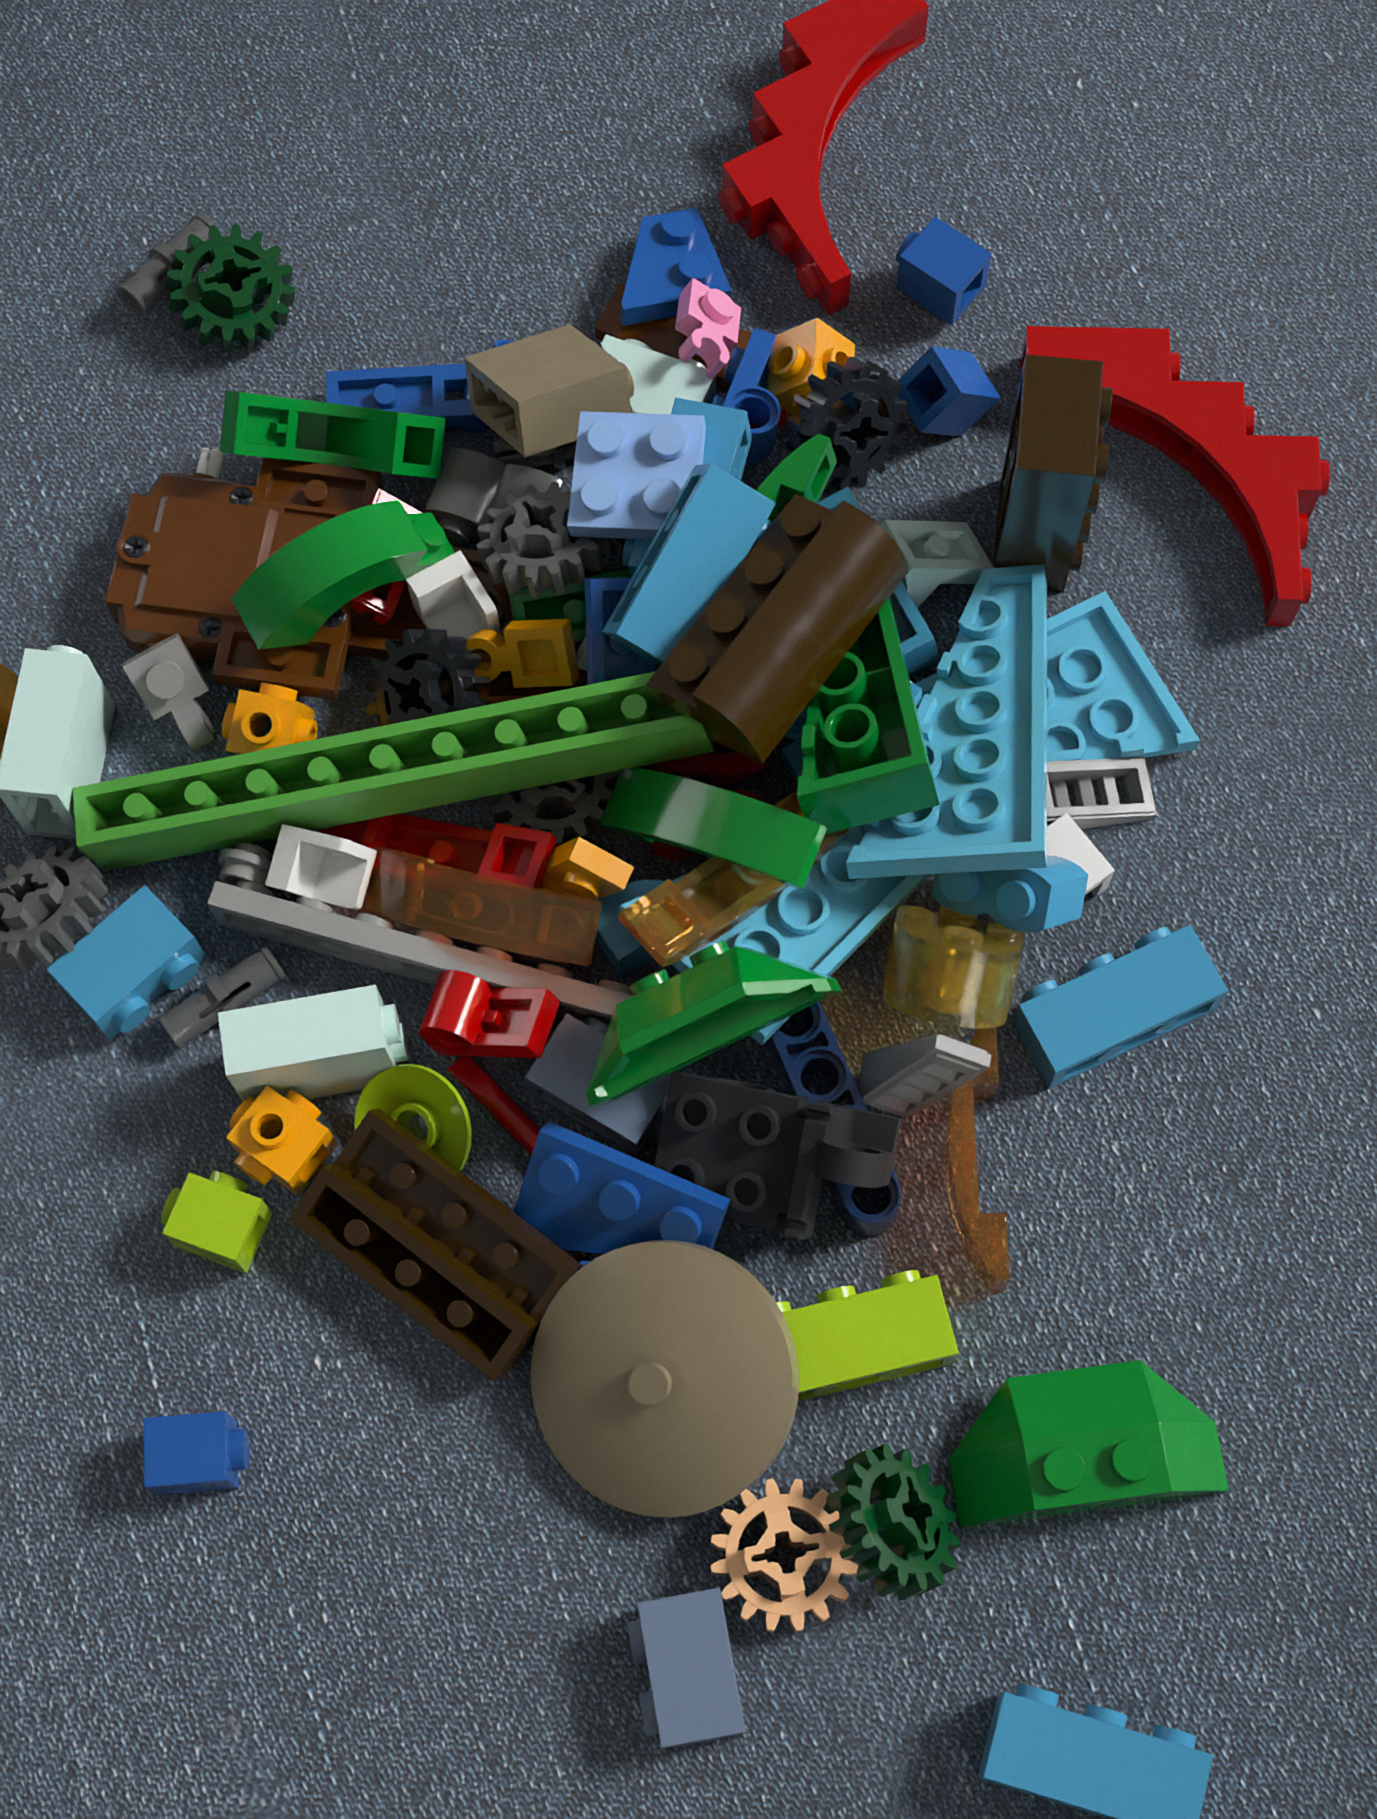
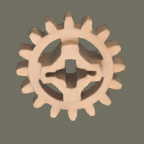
[710,1479,858,1633]

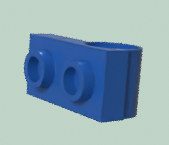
[712,328,781,464]

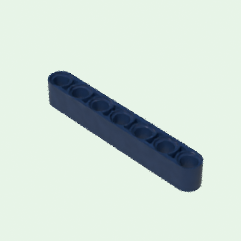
[692,852,902,1237]

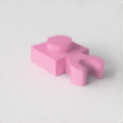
[675,278,741,379]

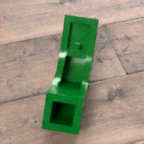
[220,390,446,479]
[231,500,455,650]

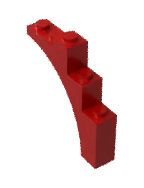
[718,0,929,315]
[1020,326,1330,626]

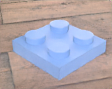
[567,411,706,540]

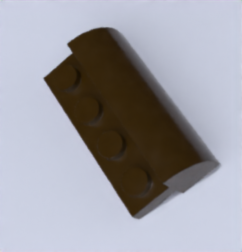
[646,494,909,764]
[288,1108,583,1382]

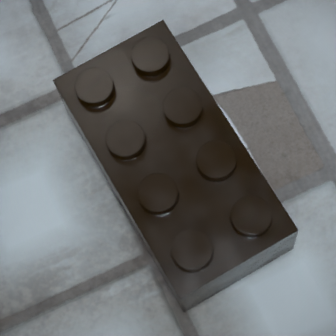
[993,354,1113,593]

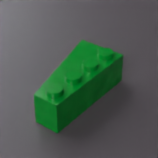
[797,597,940,834]

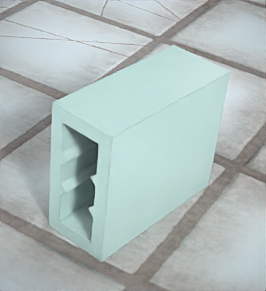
[0,645,115,840]
[218,985,409,1101]

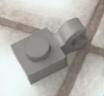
[122,632,215,751]

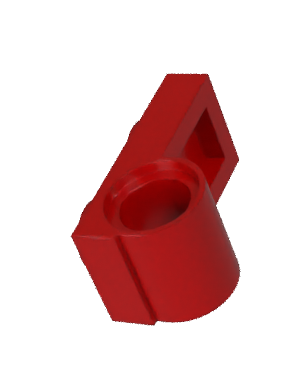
[419,970,560,1058]

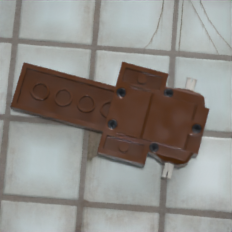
[105,448,610,700]

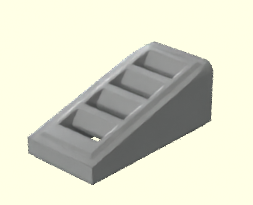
[1047,757,1157,829]
[858,1034,991,1117]

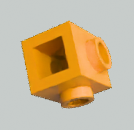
[768,318,855,416]
[222,683,318,755]
[226,1085,338,1197]

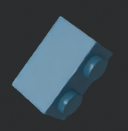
[46,885,206,1040]

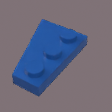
[513,1121,731,1254]

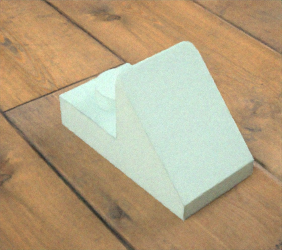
[880,520,994,608]

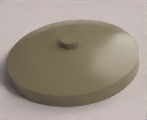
[530,1240,799,1518]

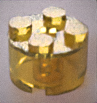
[882,904,1026,1029]

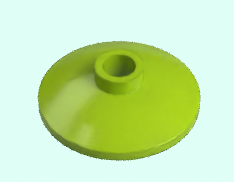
[354,1064,472,1171]

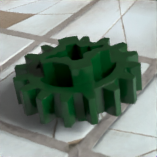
[166,224,295,352]
[826,1444,960,1601]

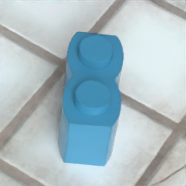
[932,855,1088,933]

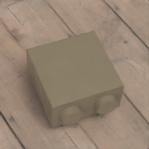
[464,324,634,457]

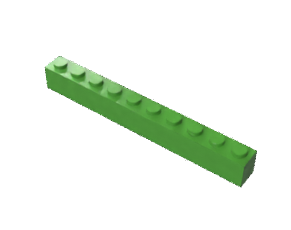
[73,672,714,871]

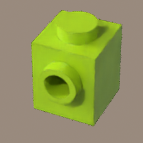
[161,1171,273,1274]

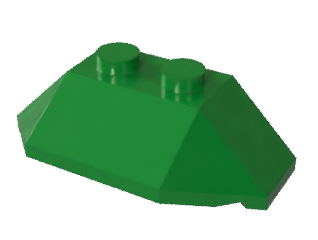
[585,941,842,1107]
[948,1360,1229,1528]

